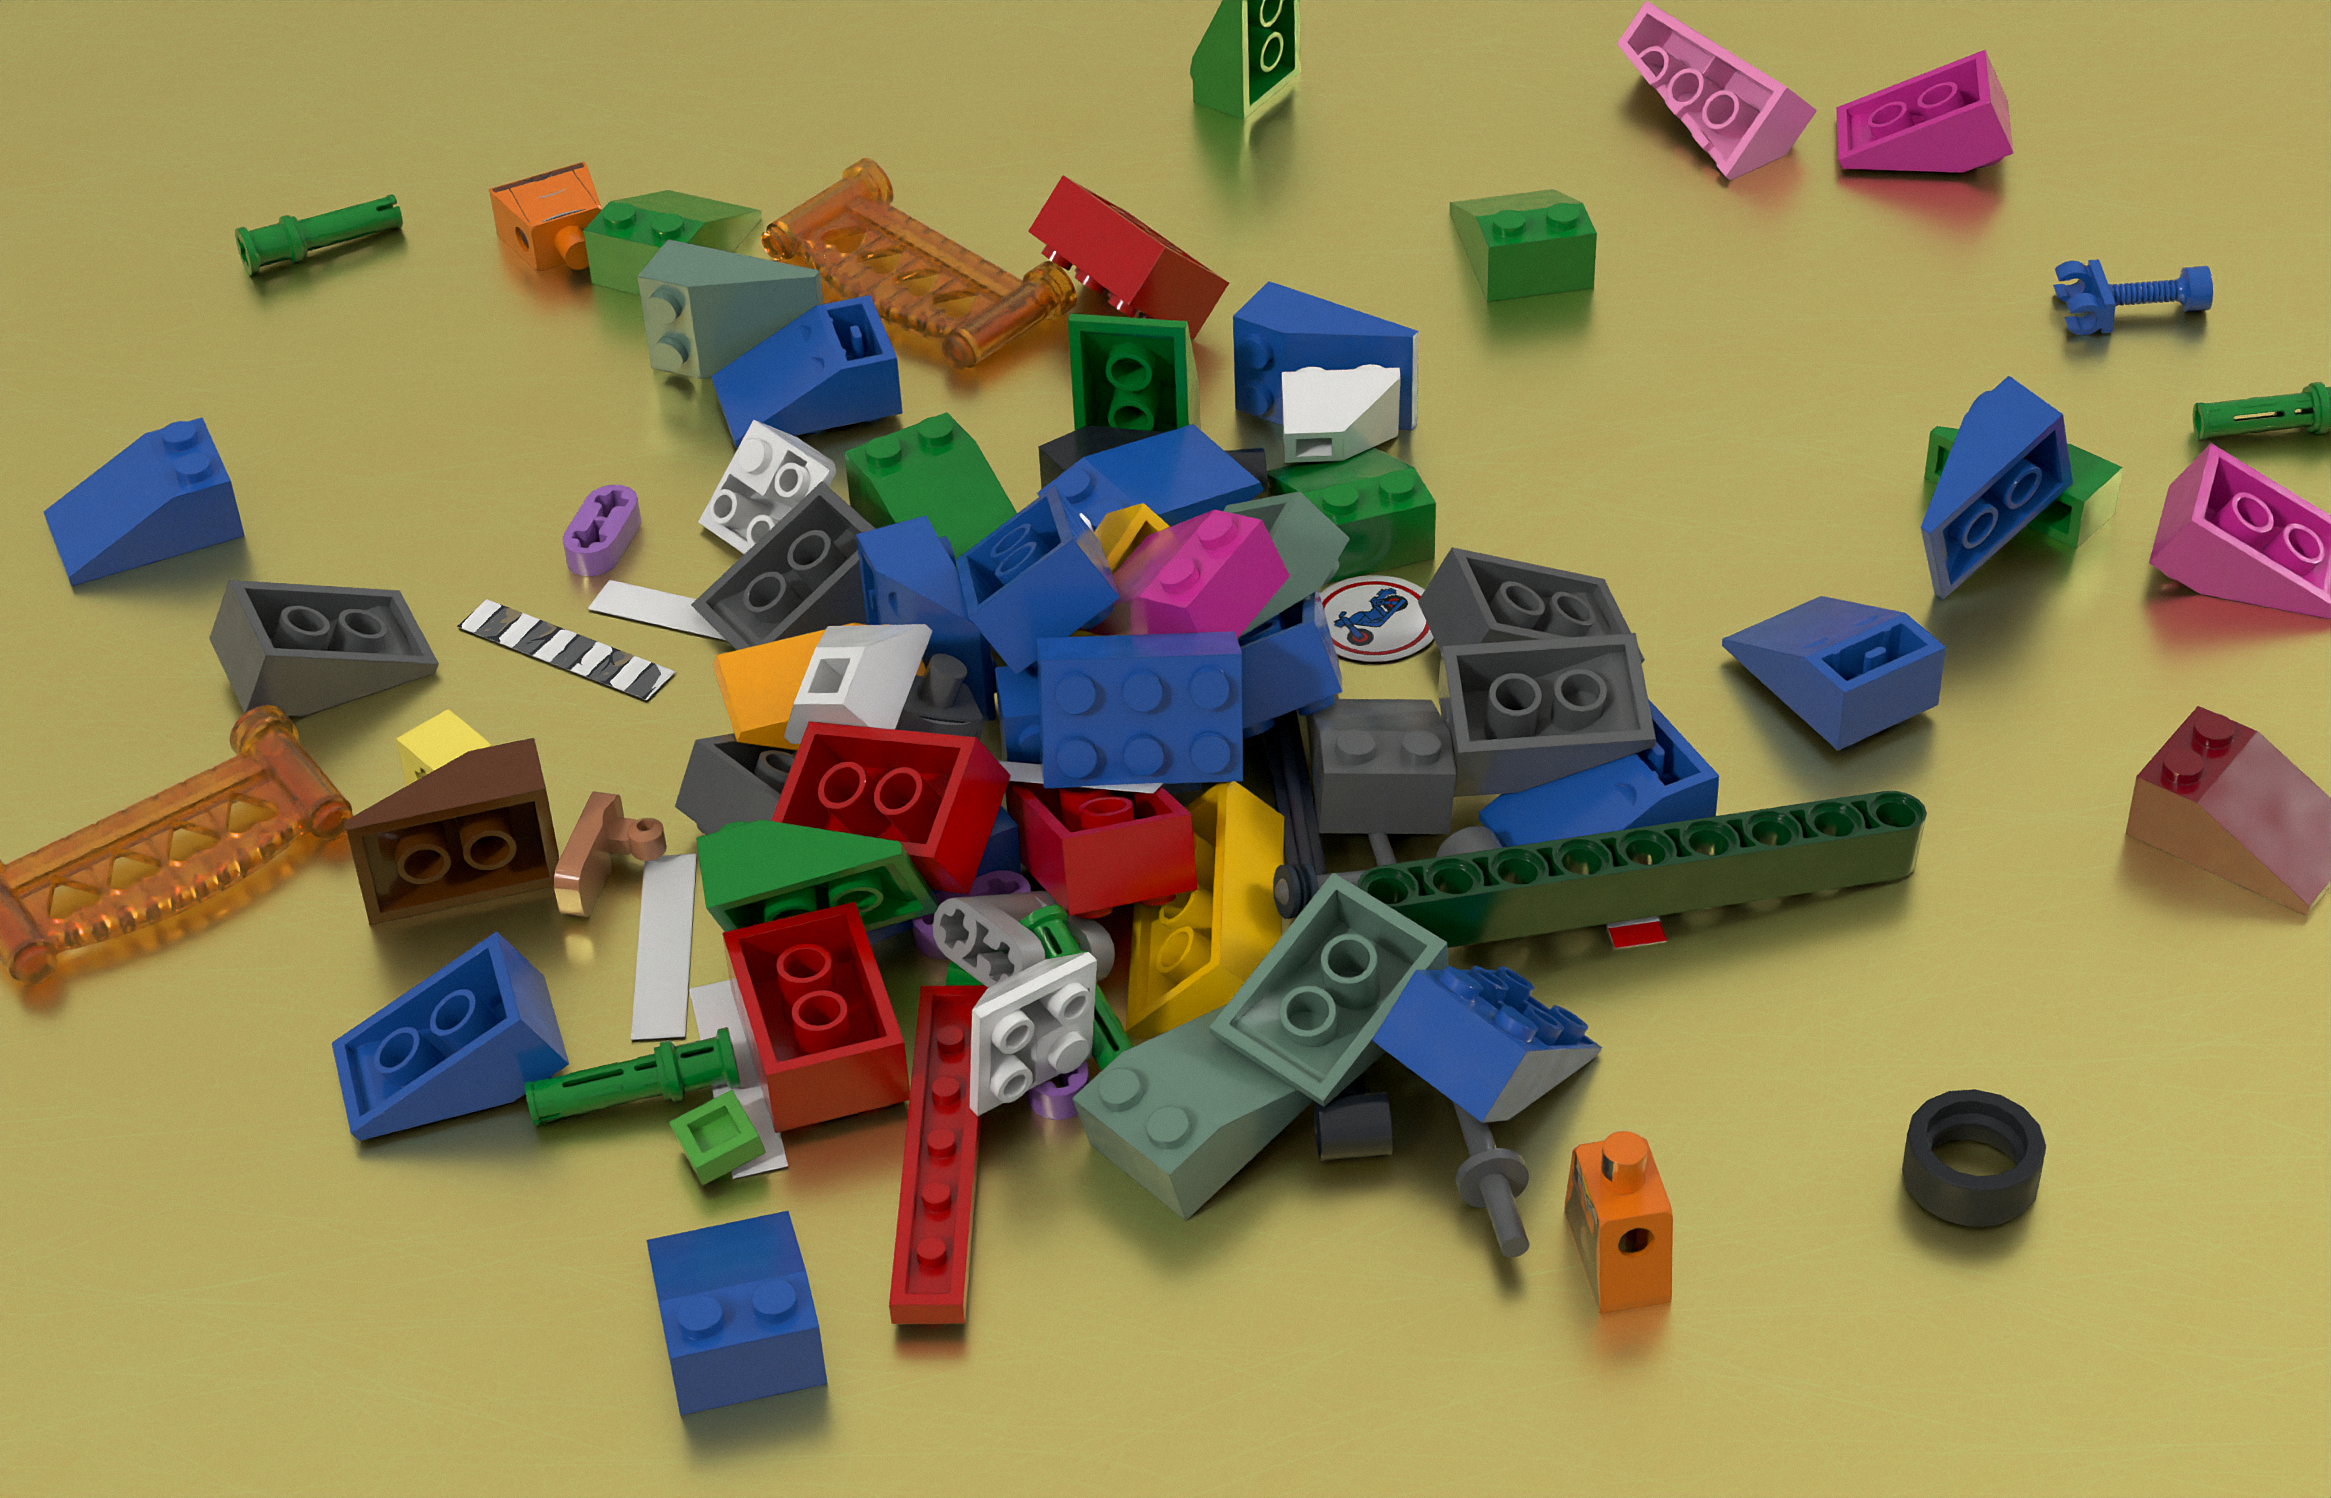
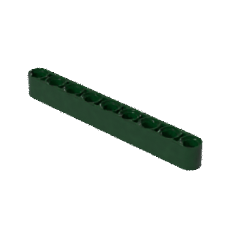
[1357,791,1927,948]

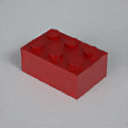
[1028,175,1229,339]
[771,721,1011,894]
[1005,781,1198,919]
[722,902,910,1133]

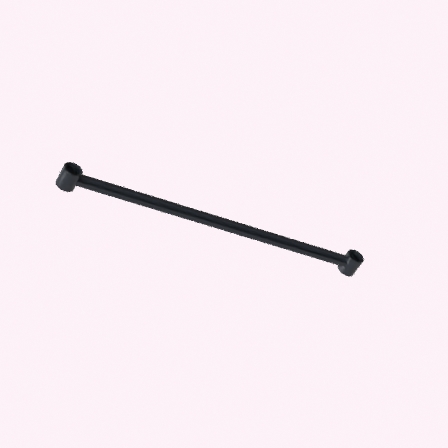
[1224,448,1393,1161]

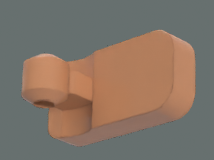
[554,791,667,917]

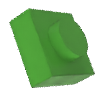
[669,1090,766,1185]

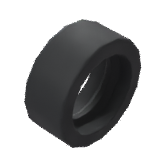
[1902,1089,2046,1227]

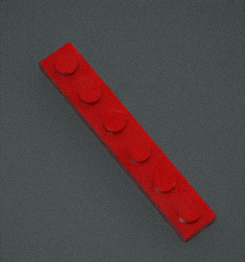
[889,985,988,1324]

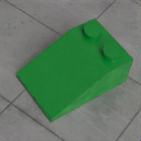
[1190,0,1301,120]
[1449,189,1597,302]
[583,190,762,295]
[1068,314,1201,432]
[844,412,1017,570]
[1267,447,1436,584]
[696,819,939,932]

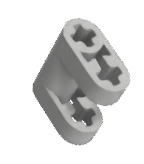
[933,891,1115,988]

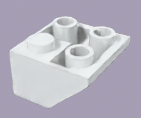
[1282,364,1400,463]
[698,420,837,554]
[784,624,932,744]
[969,952,1097,1116]

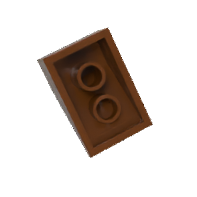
[345,738,560,925]

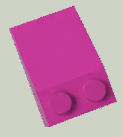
[1836,50,2014,173]
[2149,443,2331,619]
[1078,510,1290,638]

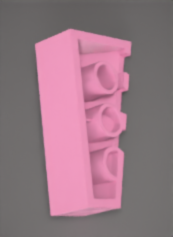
[1617,0,1817,180]

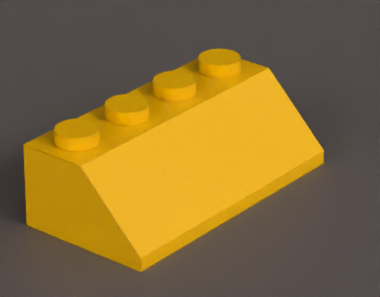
[1125,781,1284,1039]

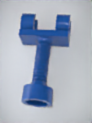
[2053,259,2213,336]

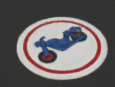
[1320,575,1434,662]

